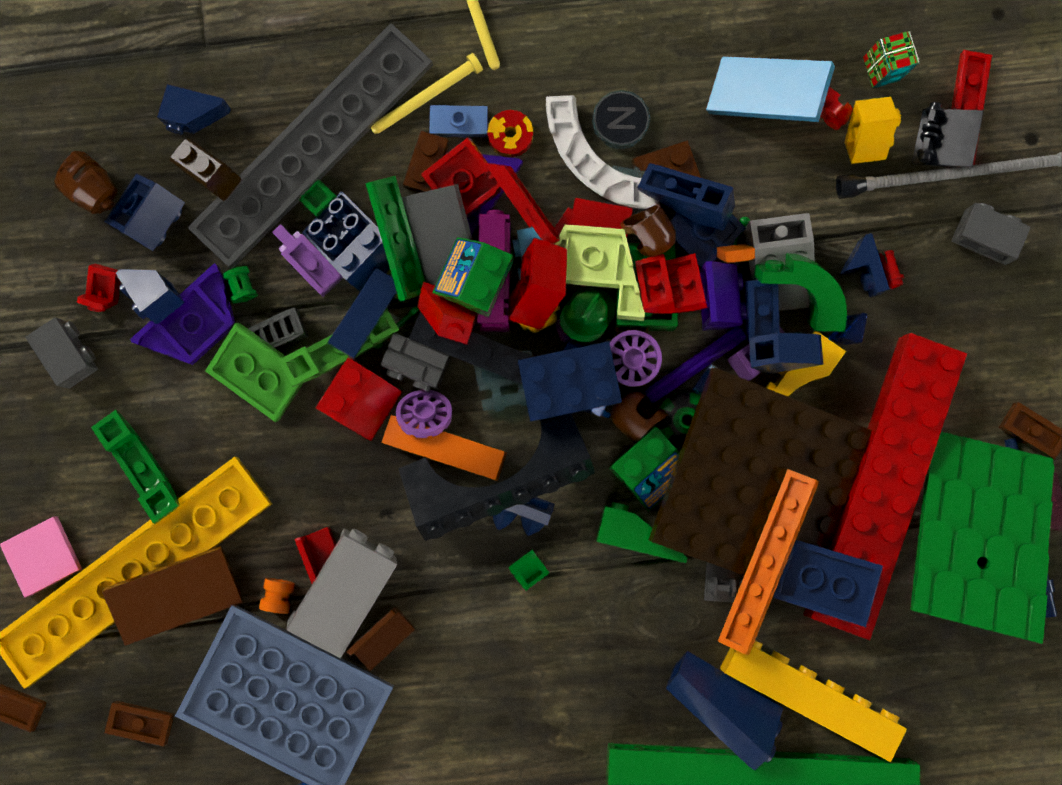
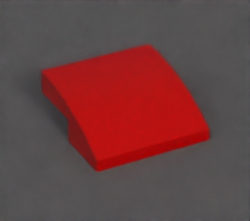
[635,253,708,314]

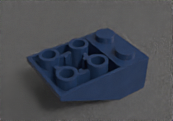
[302,191,390,292]

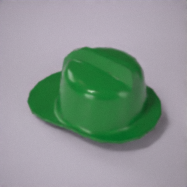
[560,286,615,342]

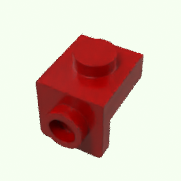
[77,263,121,312]

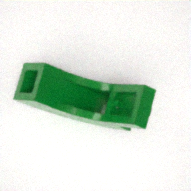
[754,253,847,332]

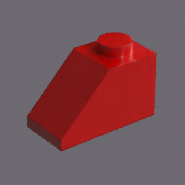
[418,282,478,345]

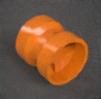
[259,578,295,614]

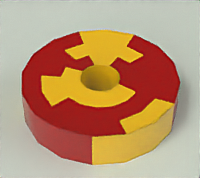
[487,110,533,158]

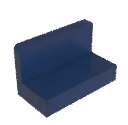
[743,280,780,342]

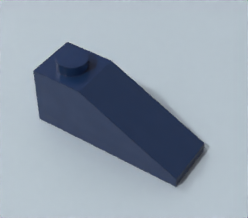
[637,163,735,231]

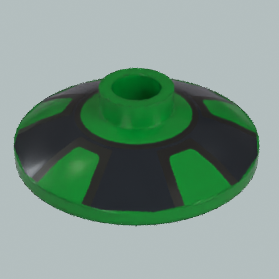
[656,392,701,450]

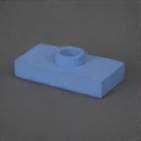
[429,105,488,137]

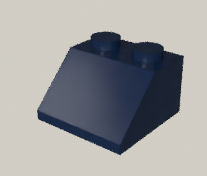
[104,174,185,251]

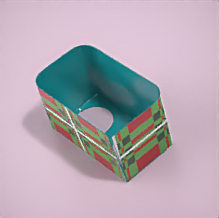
[863,31,919,88]

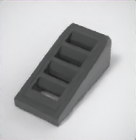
[248,307,309,349]

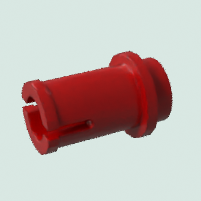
[879,250,905,289]

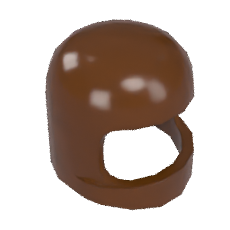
[620,204,676,257]
[611,391,668,444]

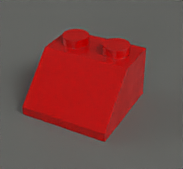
[316,357,403,442]

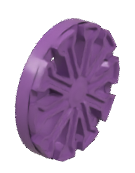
[610,330,662,387]
[396,390,452,438]

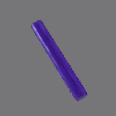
[644,327,746,403]

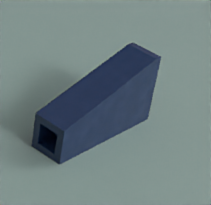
[666,651,783,770]

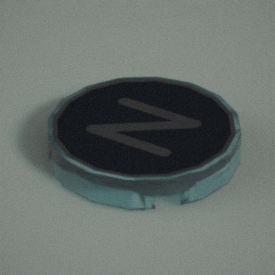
[592,90,650,149]

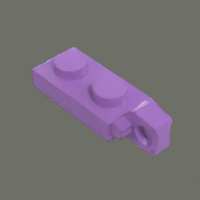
[272,224,343,297]

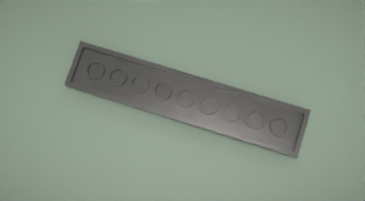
[187,23,433,269]

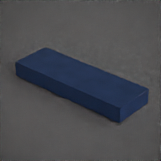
[328,268,397,360]

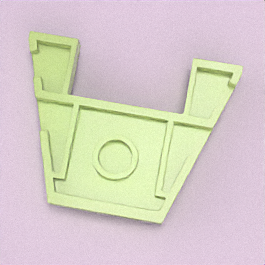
[553,224,645,321]

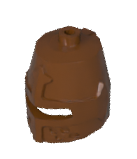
[54,150,118,214]

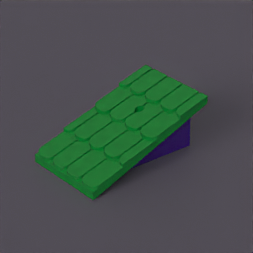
[910,432,1054,644]

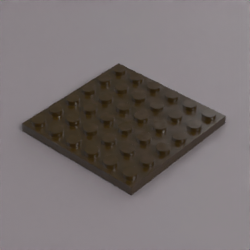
[648,368,872,575]

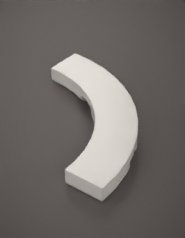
[546,95,659,210]

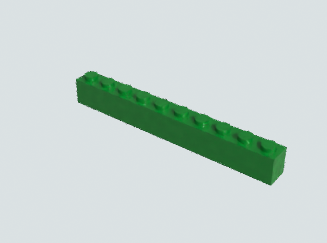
[606,743,920,785]

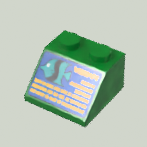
[432,237,513,318]
[609,426,680,512]

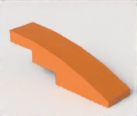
[381,415,507,481]

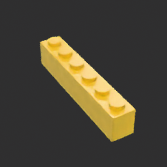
[720,640,907,762]

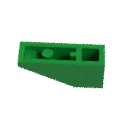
[596,502,688,563]

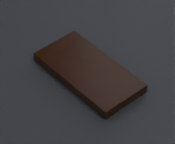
[102,546,243,646]

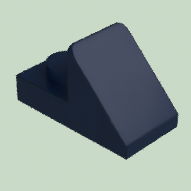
[839,233,890,297]

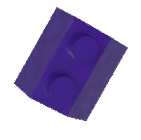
[700,261,746,331]

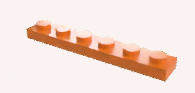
[718,469,819,655]

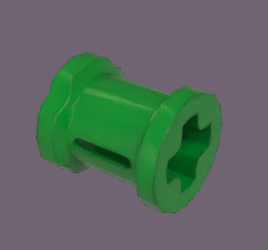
[223,266,258,303]

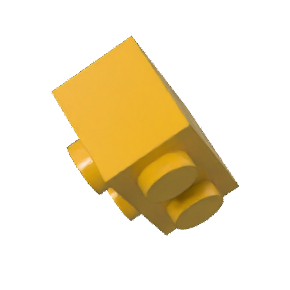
[844,97,901,164]

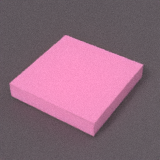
[0,516,82,598]

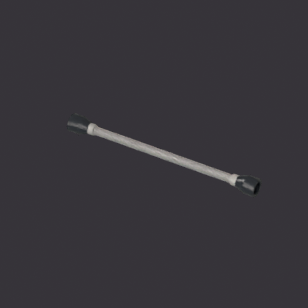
[836,152,1062,199]

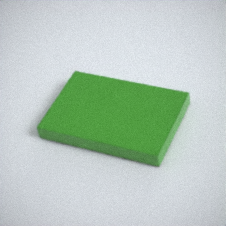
[205,323,303,422]

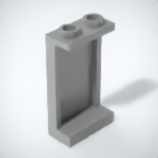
[286,528,397,658]

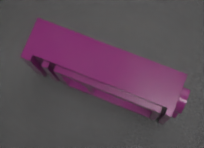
[477,210,511,332]

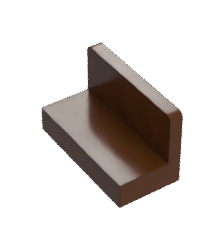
[347,607,416,671]

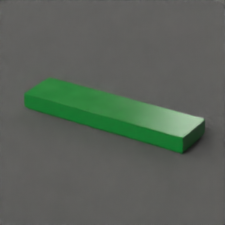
[365,176,425,301]

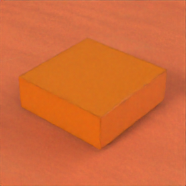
[717,244,755,263]

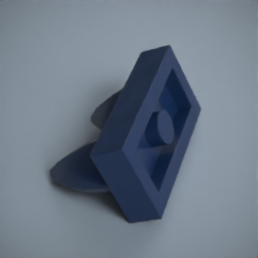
[493,497,555,536]

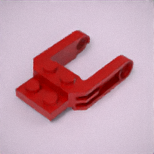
[421,138,560,244]

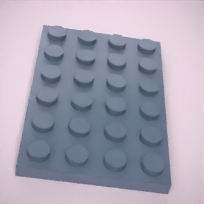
[175,605,394,785]

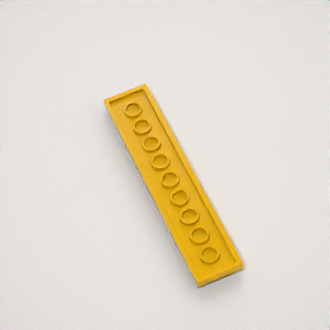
[0,457,272,689]

